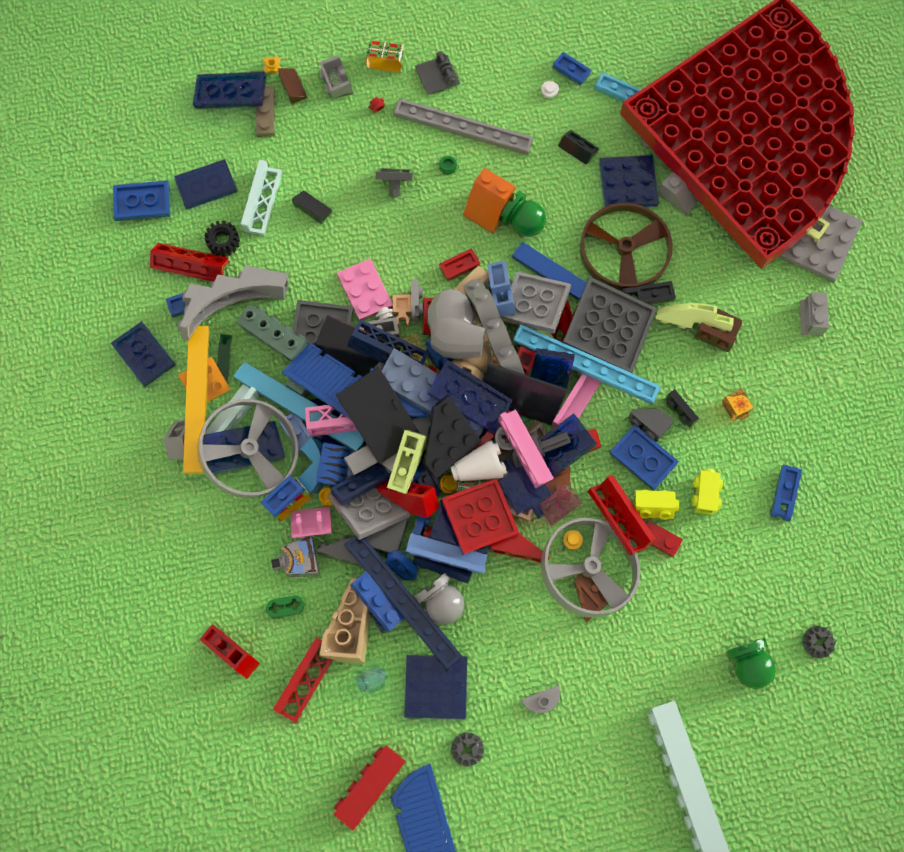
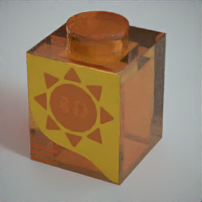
[721,389,754,421]

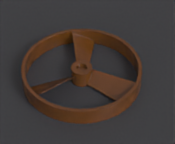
[580,203,673,291]

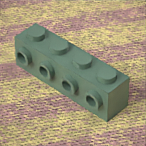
[236,304,308,362]

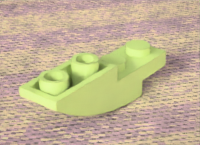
[655,303,734,332]

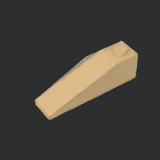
[320,578,370,665]

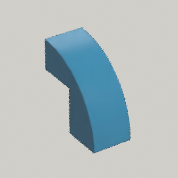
[298,438,323,493]

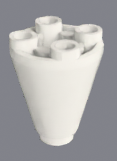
[450,440,507,481]

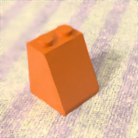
[463,168,515,234]

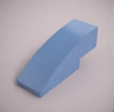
[487,261,516,317]

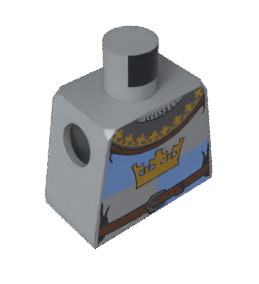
[271,536,320,577]

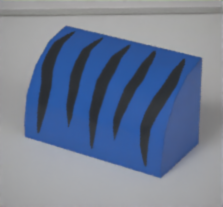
[316,443,352,486]

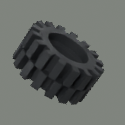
[205,220,240,257]

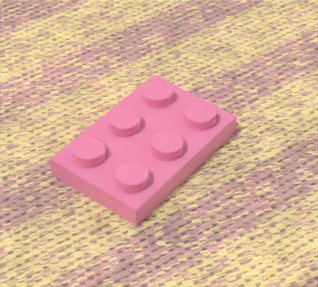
[337,259,393,321]

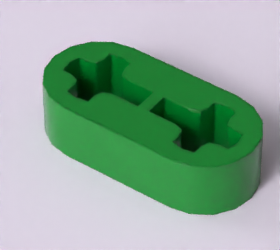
[266,596,305,618]

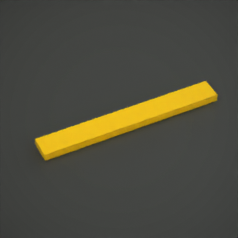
[183,326,209,474]

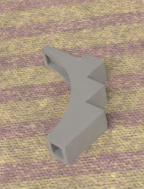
[178,266,289,341]
[463,278,525,375]

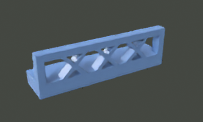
[405,533,487,575]

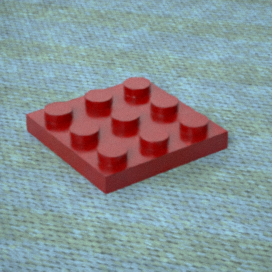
[441,478,519,555]

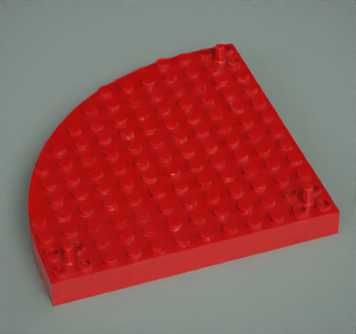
[620,0,855,269]

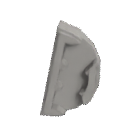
[521,685,560,714]

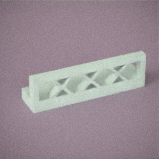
[241,160,283,236]
[205,384,259,445]

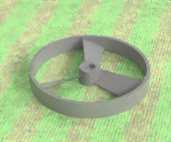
[197,399,298,498]
[541,518,640,618]

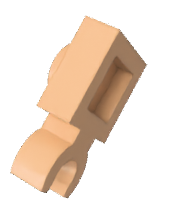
[393,294,412,327]

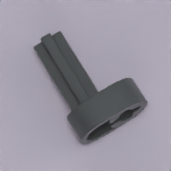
[529,431,571,457]

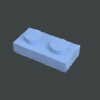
[279,413,312,454]

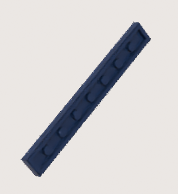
[344,535,462,670]

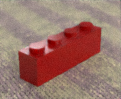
[333,745,406,831]

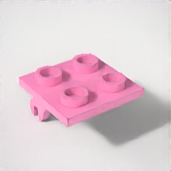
[291,506,332,538]

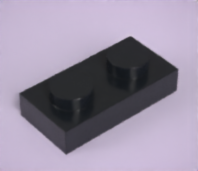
[665,389,699,428]

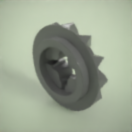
[803,626,836,658]
[451,732,484,767]

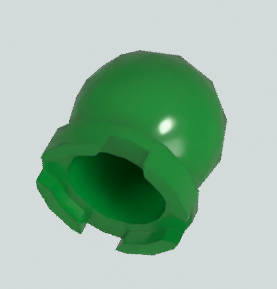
[499,191,546,237]
[727,638,776,689]

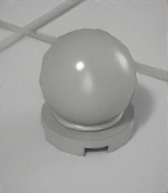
[414,573,465,625]

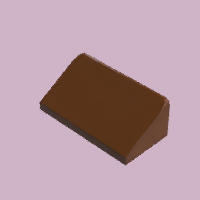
[278,68,307,104]

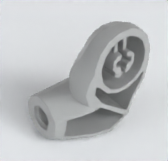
[427,289,485,360]

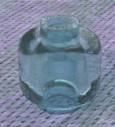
[355,664,387,694]

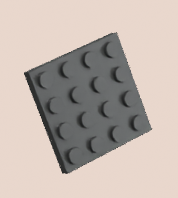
[562,277,657,373]

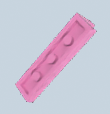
[551,374,601,434]
[305,405,358,437]
[498,410,554,489]

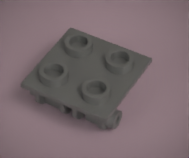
[415,51,460,95]

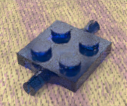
[498,458,552,519]

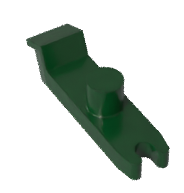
[217,334,232,381]

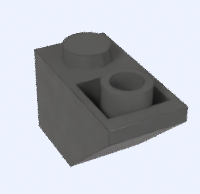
[628,409,674,443]

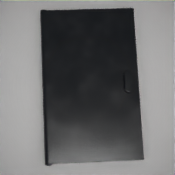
[315,315,401,378]
[477,363,568,425]
[335,367,420,465]

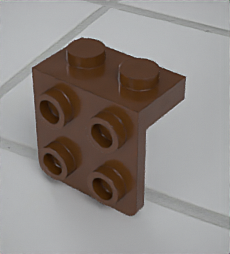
[694,308,742,352]

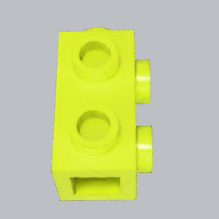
[692,469,723,515]
[634,490,679,520]

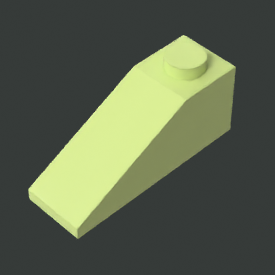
[387,430,427,494]

